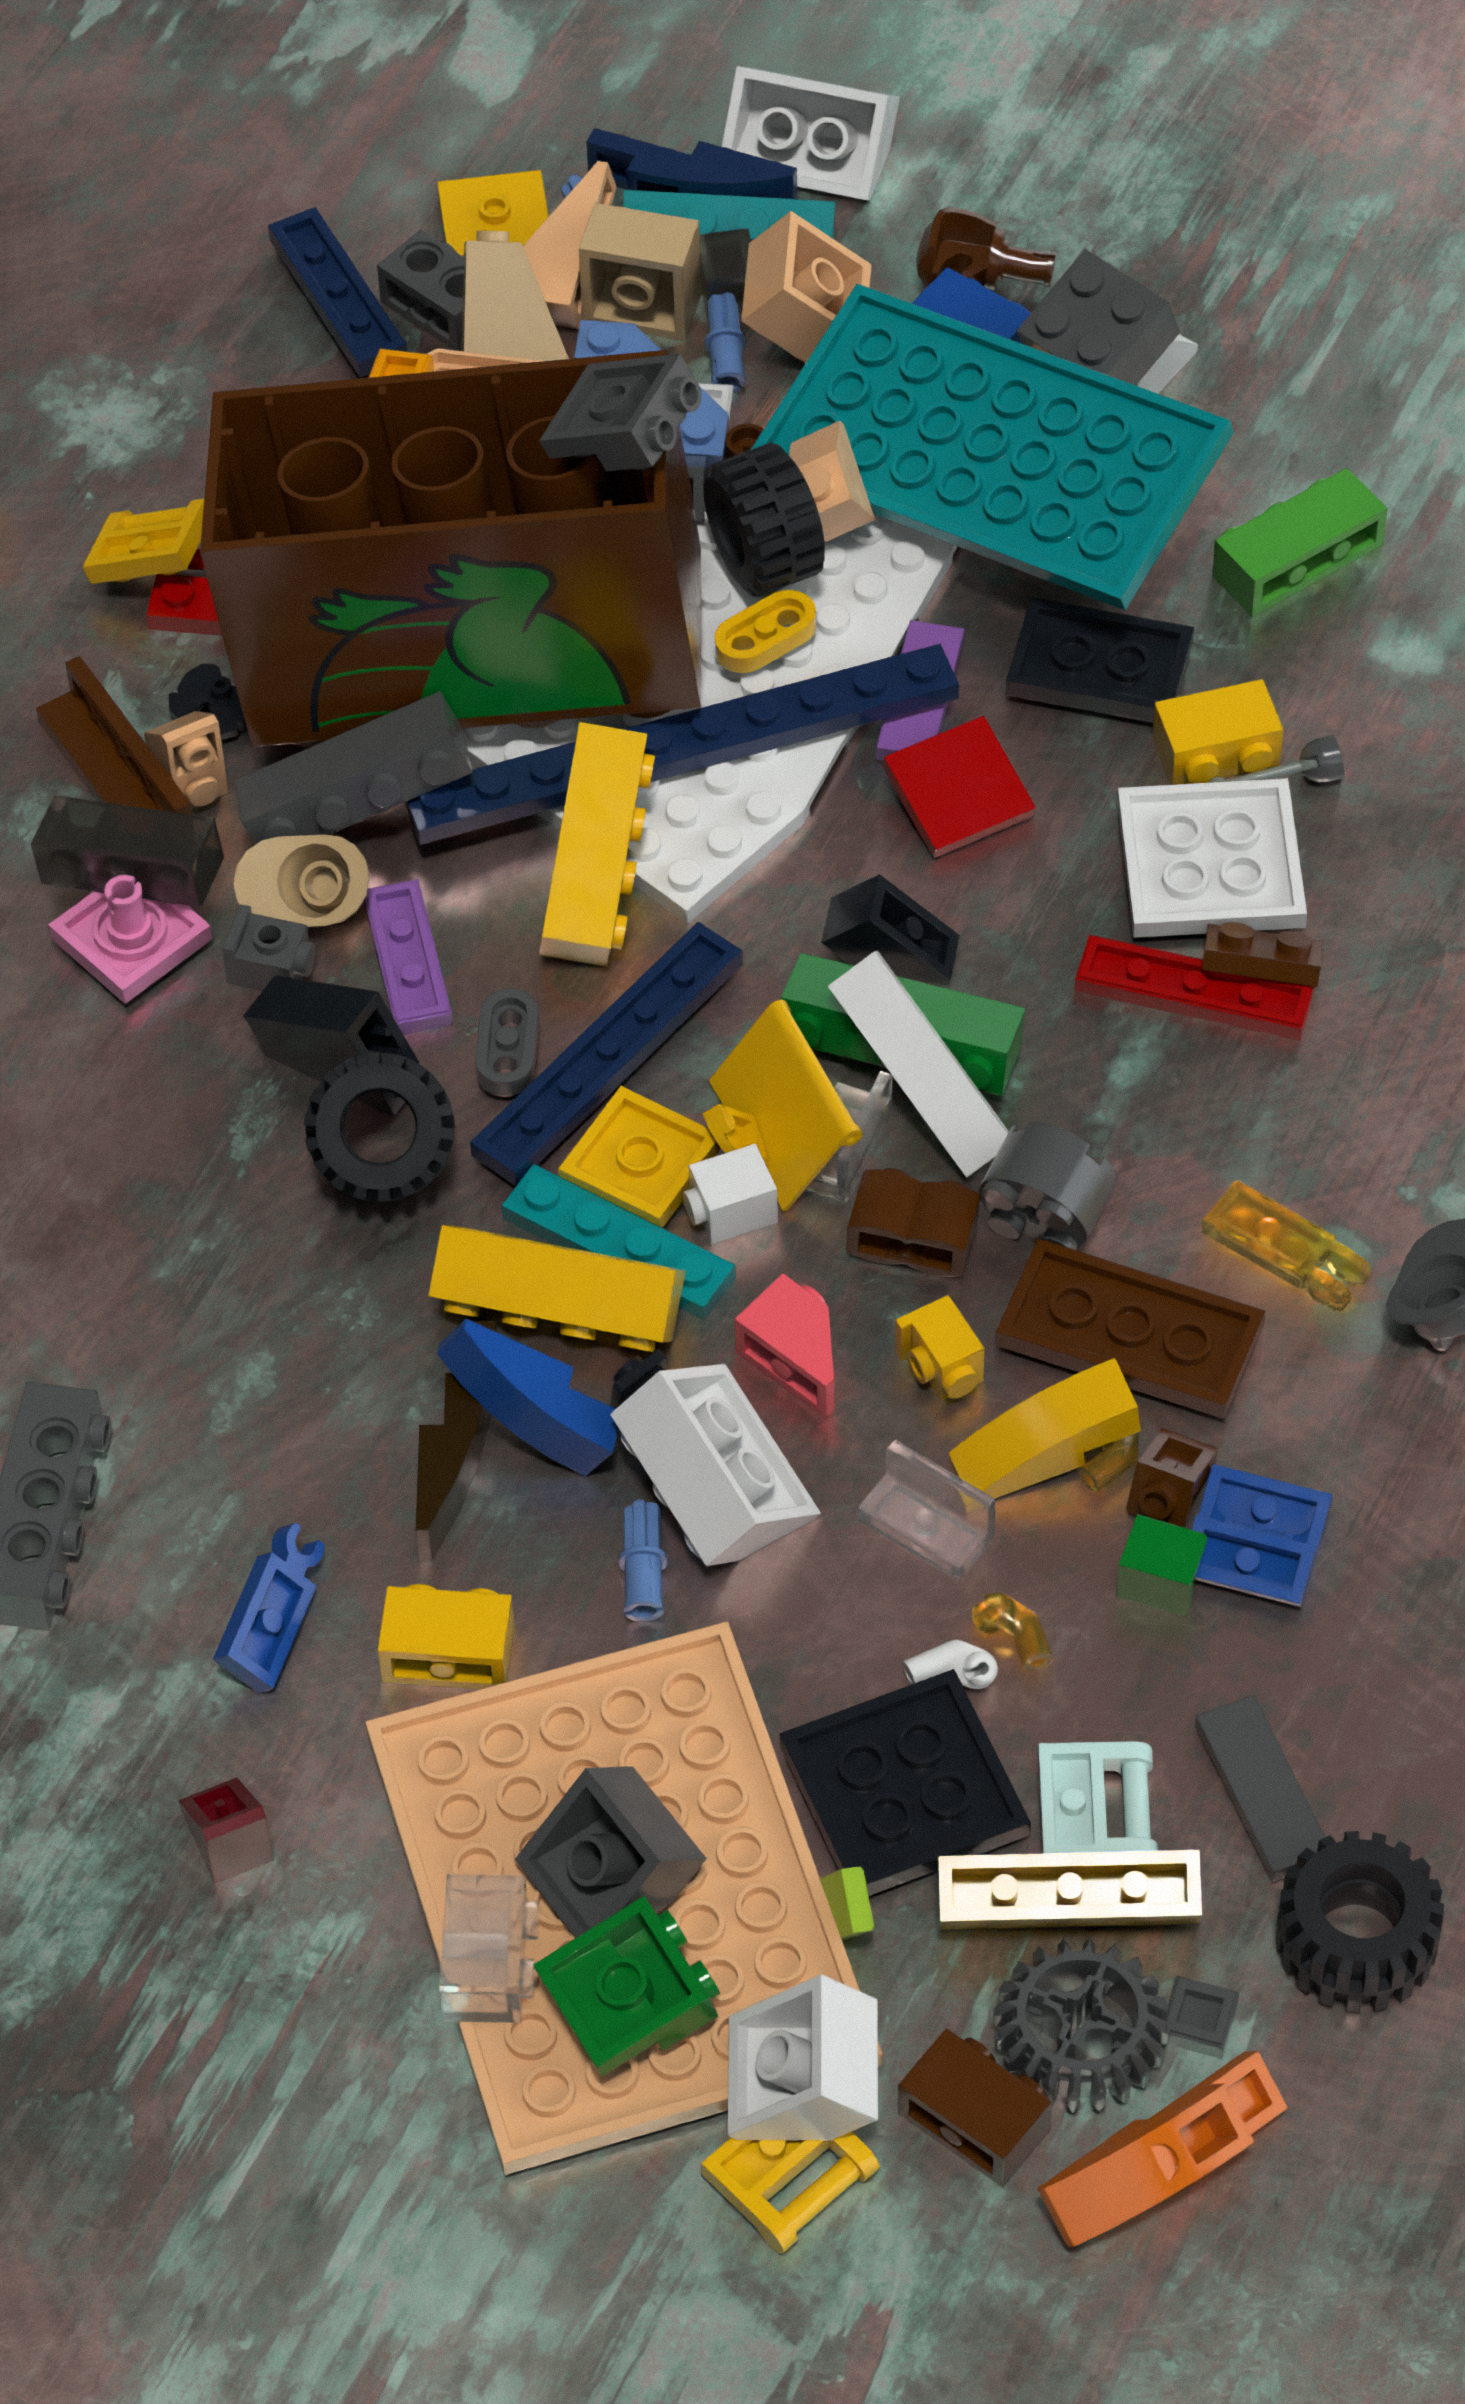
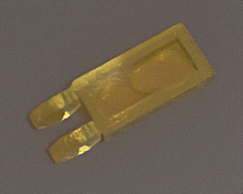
[1201,1181,1373,1312]

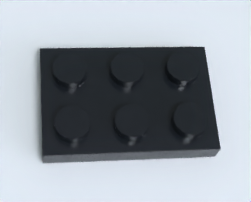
[1006,597,1194,722]

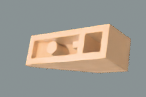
[523,161,617,329]

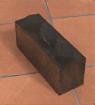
[30,795,224,907]

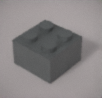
[1016,249,1180,385]

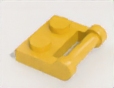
[82,498,204,584]
[701,2131,880,2254]

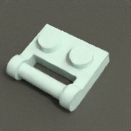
[1038,1741,1158,1854]

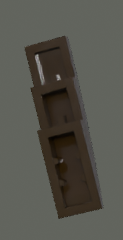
[415,1321,497,1562]

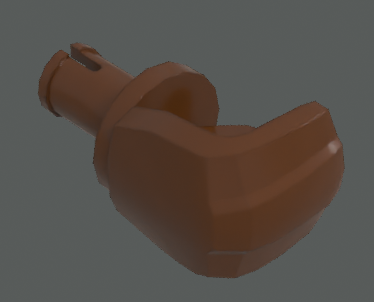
[916,207,1056,292]

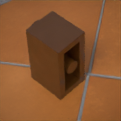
[898,2028,1052,2188]

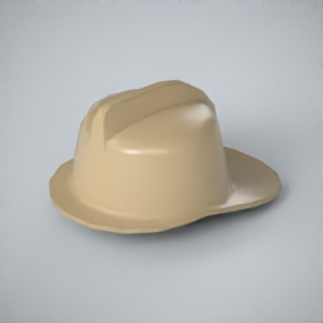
[233,834,370,927]

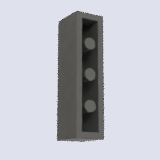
[235,691,473,845]

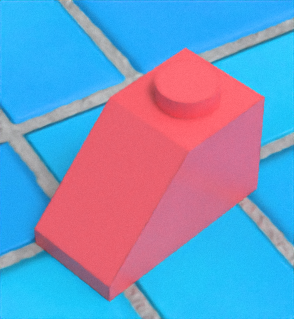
[735,1273,835,1419]

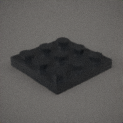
[779,1669,1031,1896]

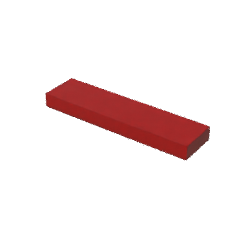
[1074,934,1315,1041]

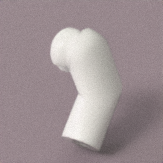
[902,1640,998,1689]

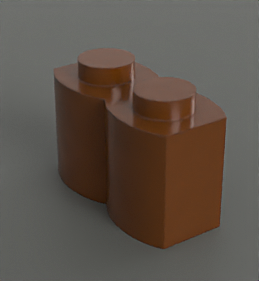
[846,1168,980,1277]

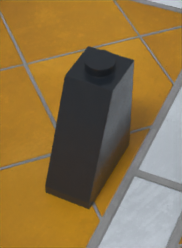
[243,975,421,1115]

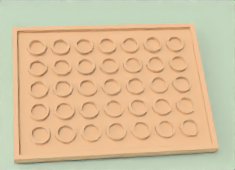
[365,1621,883,2175]

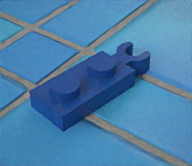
[213,1522,324,1693]

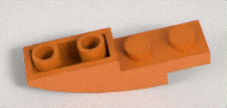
[1037,2051,1288,2247]

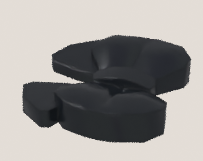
[169,663,247,740]

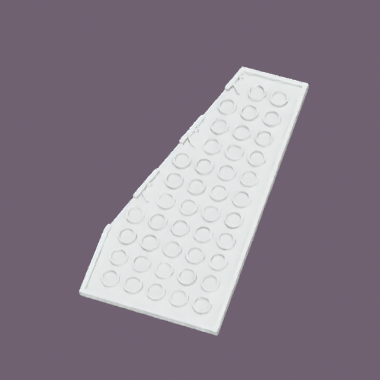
[463,513,958,924]

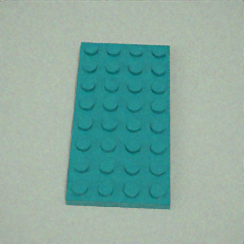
[751,284,1234,611]

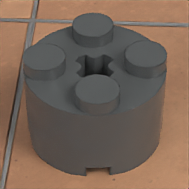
[978,1122,1117,1250]

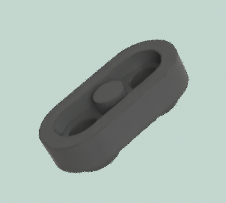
[475,988,540,1096]

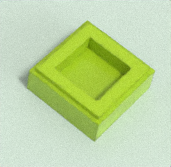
[820,1866,874,1942]

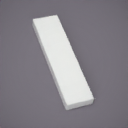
[828,951,1009,1178]

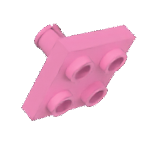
[48,860,213,1004]

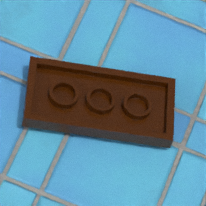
[995,1238,1266,1419]

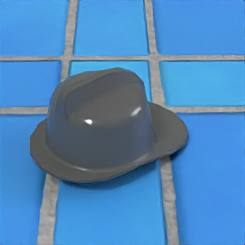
[1386,1218,1465,1351]

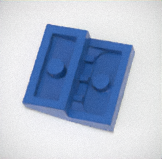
[1191,1464,1333,1607]

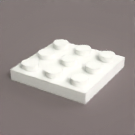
[1117,778,1307,938]

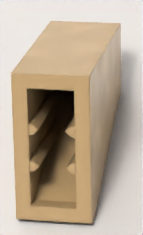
[461,231,569,361]

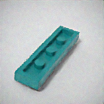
[623,190,836,252]
[501,1164,736,1321]

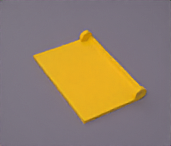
[709,1000,863,1211]

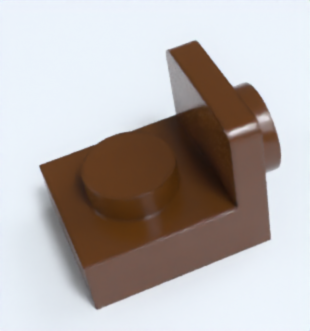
[1126,1428,1219,1527]

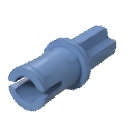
[704,292,747,393]
[619,1499,668,1622]

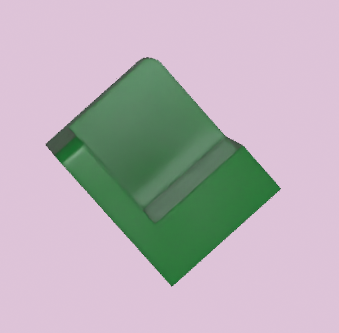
[1116,1514,1207,1616]

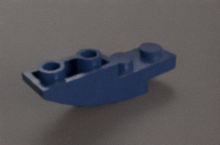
[586,128,798,199]

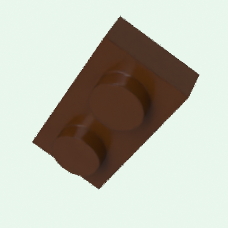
[1202,922,1323,987]

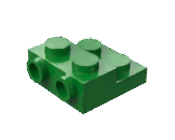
[533,1895,721,2077]

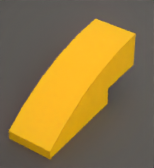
[948,1358,1141,1508]

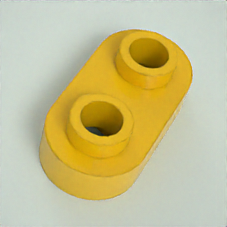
[715,590,816,673]

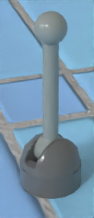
[1208,735,1345,783]

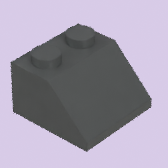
[515,1766,707,1938]

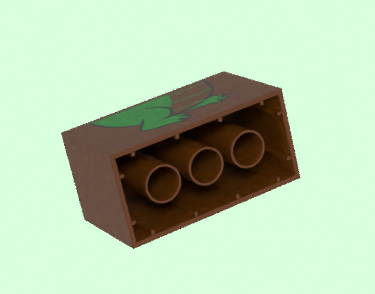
[200,350,701,748]

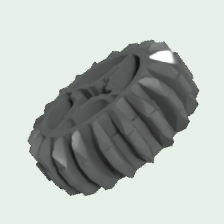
[993,1937,1170,2113]

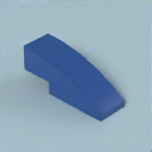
[437,1319,619,1476]

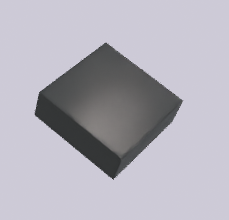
[1164,1976,1240,2059]

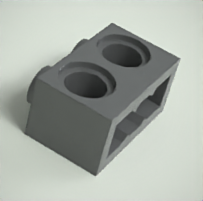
[377,229,464,351]

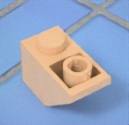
[144,711,229,809]

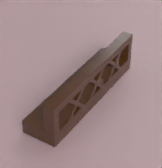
[36,655,197,870]

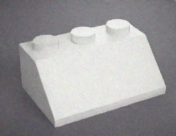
[722,66,900,201]
[610,1364,821,1566]

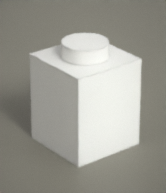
[682,1143,778,1245]

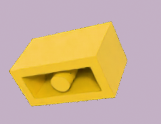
[1153,679,1284,785]
[378,1584,515,1690]

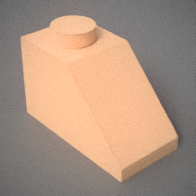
[789,421,875,542]

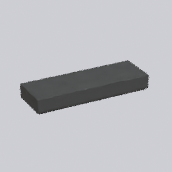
[1195,1695,1325,1883]

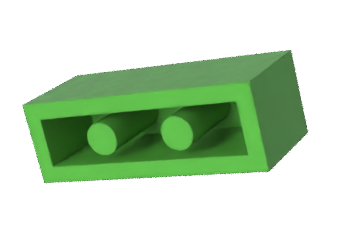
[1212,468,1388,617]

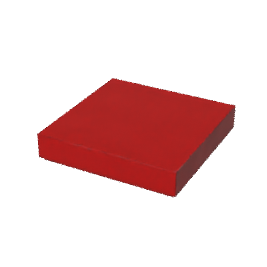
[882,715,1036,859]

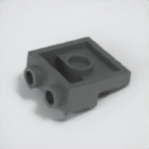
[539,354,701,472]

